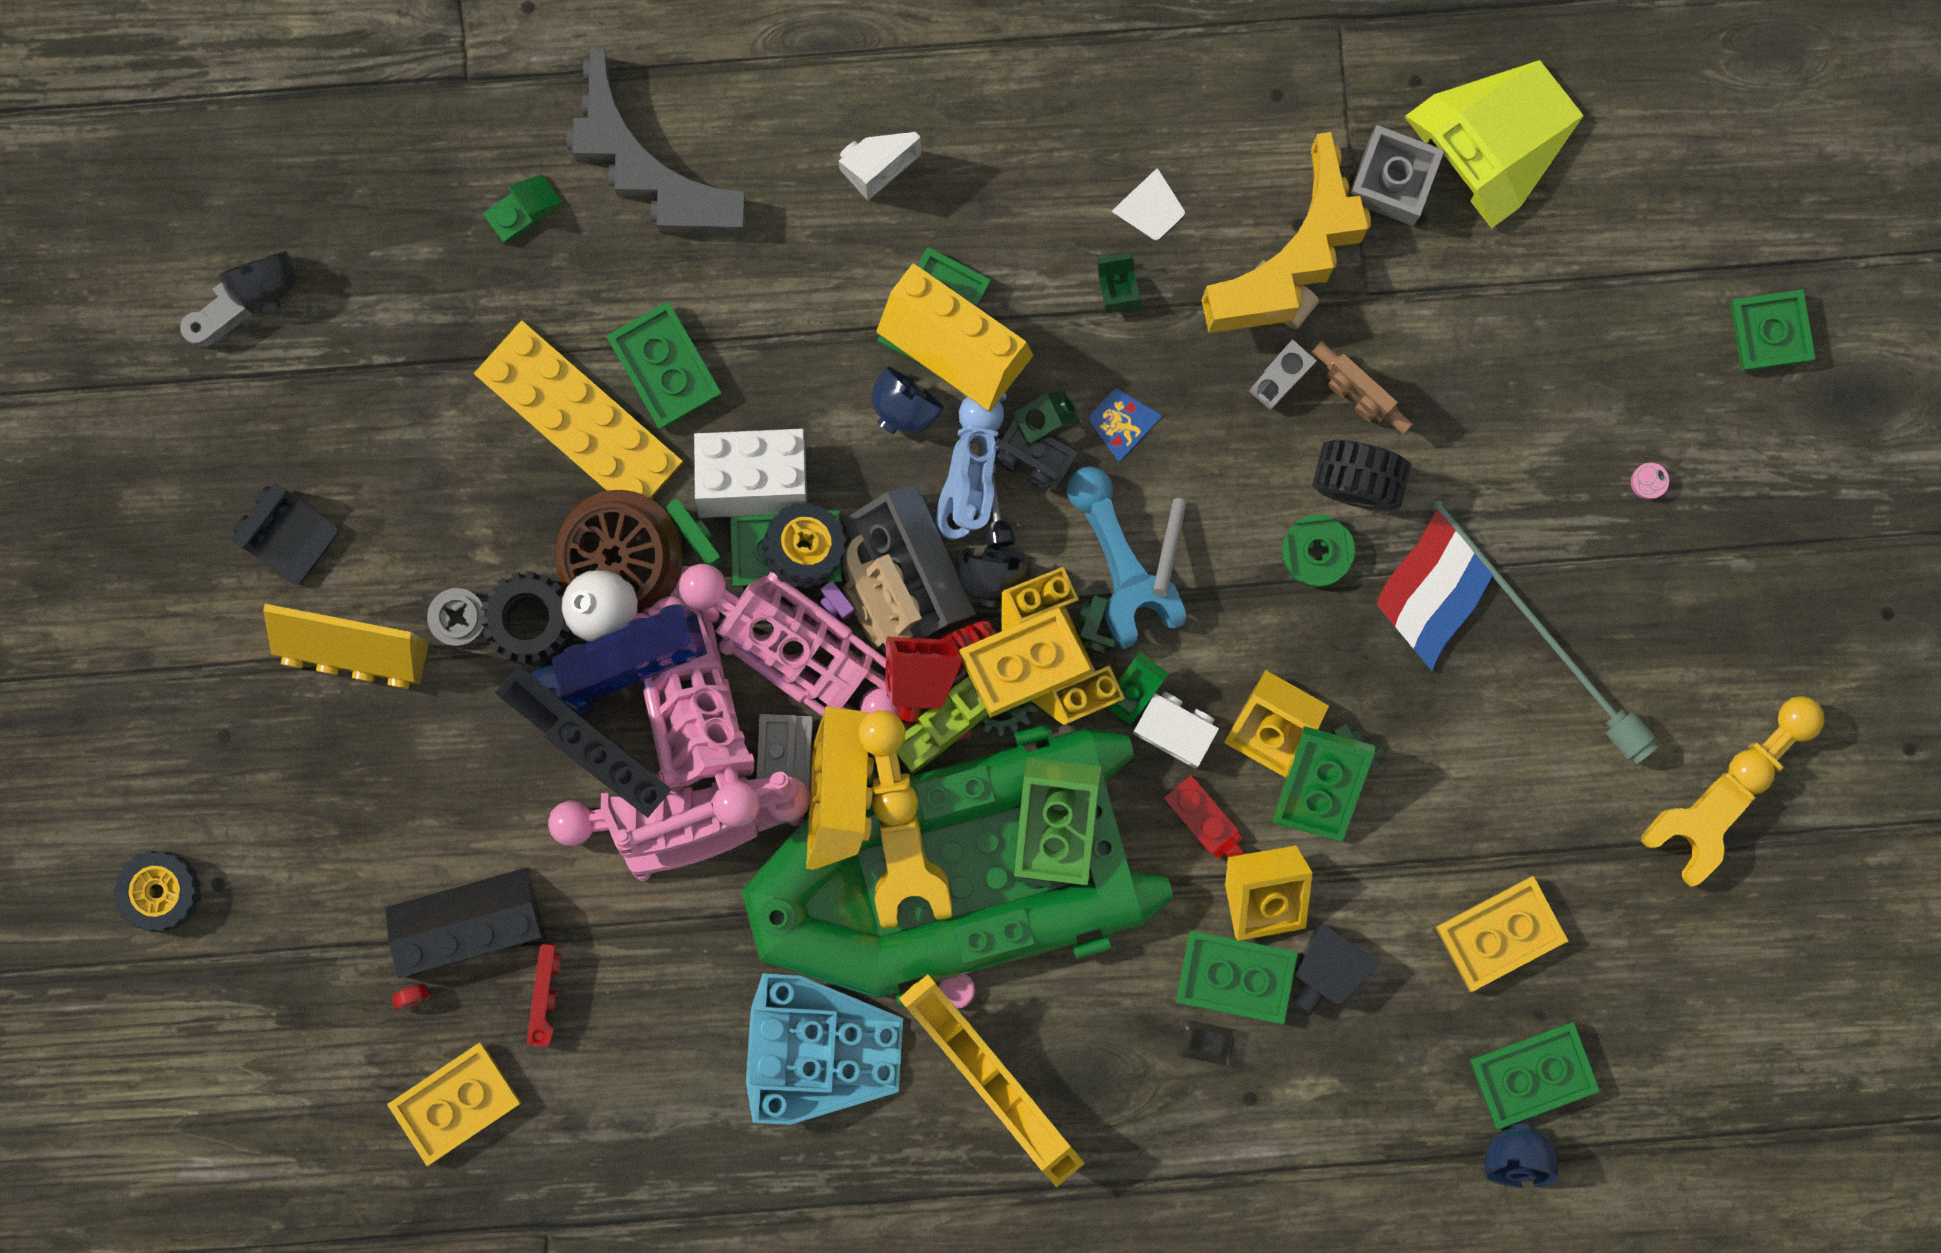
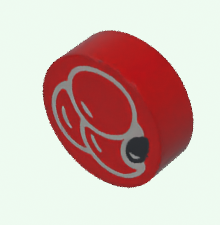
[392,984,431,1011]

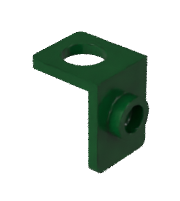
[1014,391,1080,443]

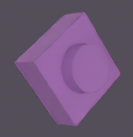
[820,581,855,621]

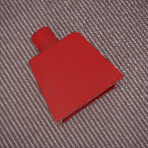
[885,636,962,722]

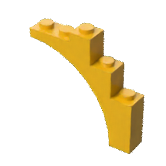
[1201,132,1371,333]
[899,974,1085,1188]

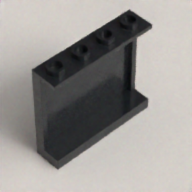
[495,665,672,818]

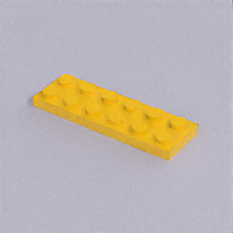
[474,321,683,499]

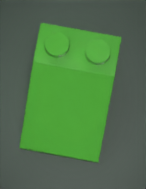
[1014,757,1102,885]

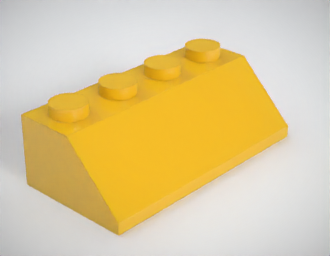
[876,263,1034,413]
[806,706,874,870]

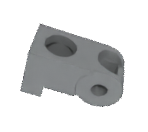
[180,282,253,348]
[1249,339,1317,410]

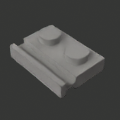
[757,714,813,790]

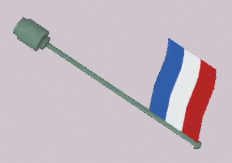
[1376,500,1659,764]

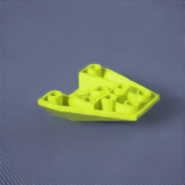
[1405,60,1584,228]

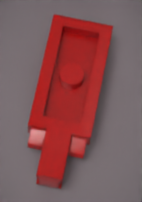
[1163,775,1245,860]
[527,943,562,1047]

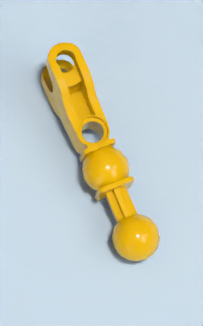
[1641,696,1825,887]
[858,710,952,929]

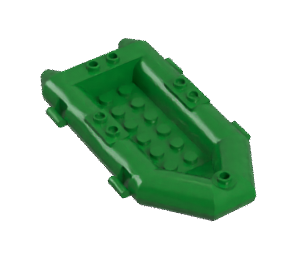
[741,724,1174,1008]

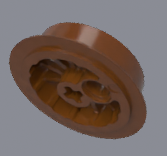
[555,490,683,613]

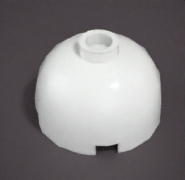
[562,570,638,644]

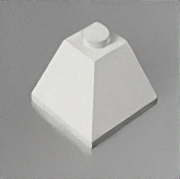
[839,132,921,201]

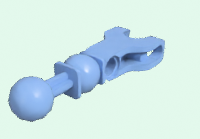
[935,329,1010,540]

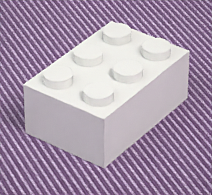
[694,429,807,518]

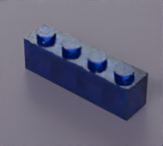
[551,604,707,707]

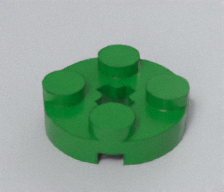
[1281,514,1355,587]

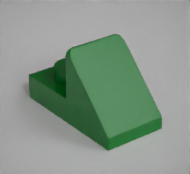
[483,174,563,245]
[1106,652,1169,726]

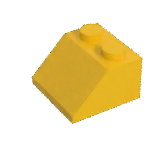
[1224,670,1329,778]
[1225,845,1313,941]

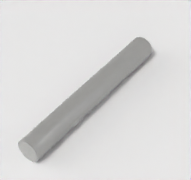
[1153,498,1187,597]

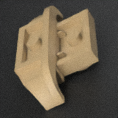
[842,534,922,656]

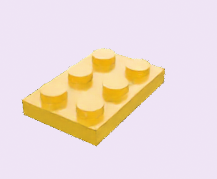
[959,607,1091,718]
[1435,876,1568,992]
[387,1042,522,1166]

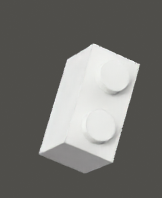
[1132,692,1219,769]

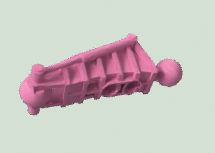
[679,564,901,719]
[626,596,760,828]
[548,772,811,881]

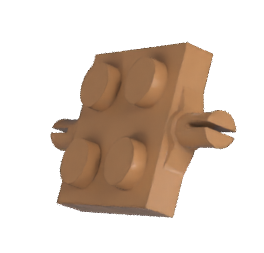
[1312,341,1413,435]

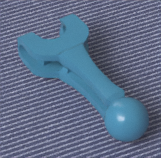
[1067,467,1186,649]

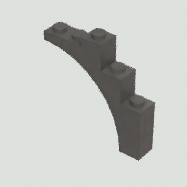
[567,48,746,235]

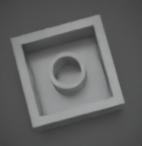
[1349,125,1444,226]

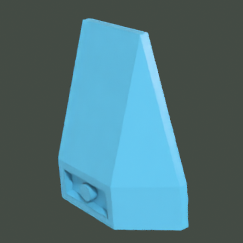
[746,973,903,1125]

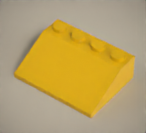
[263,604,429,689]

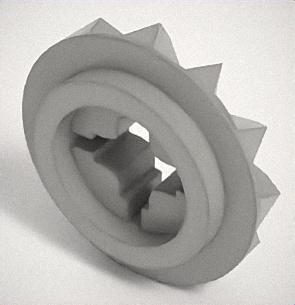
[427,588,484,646]

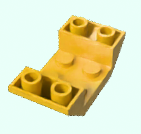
[1002,567,1125,725]

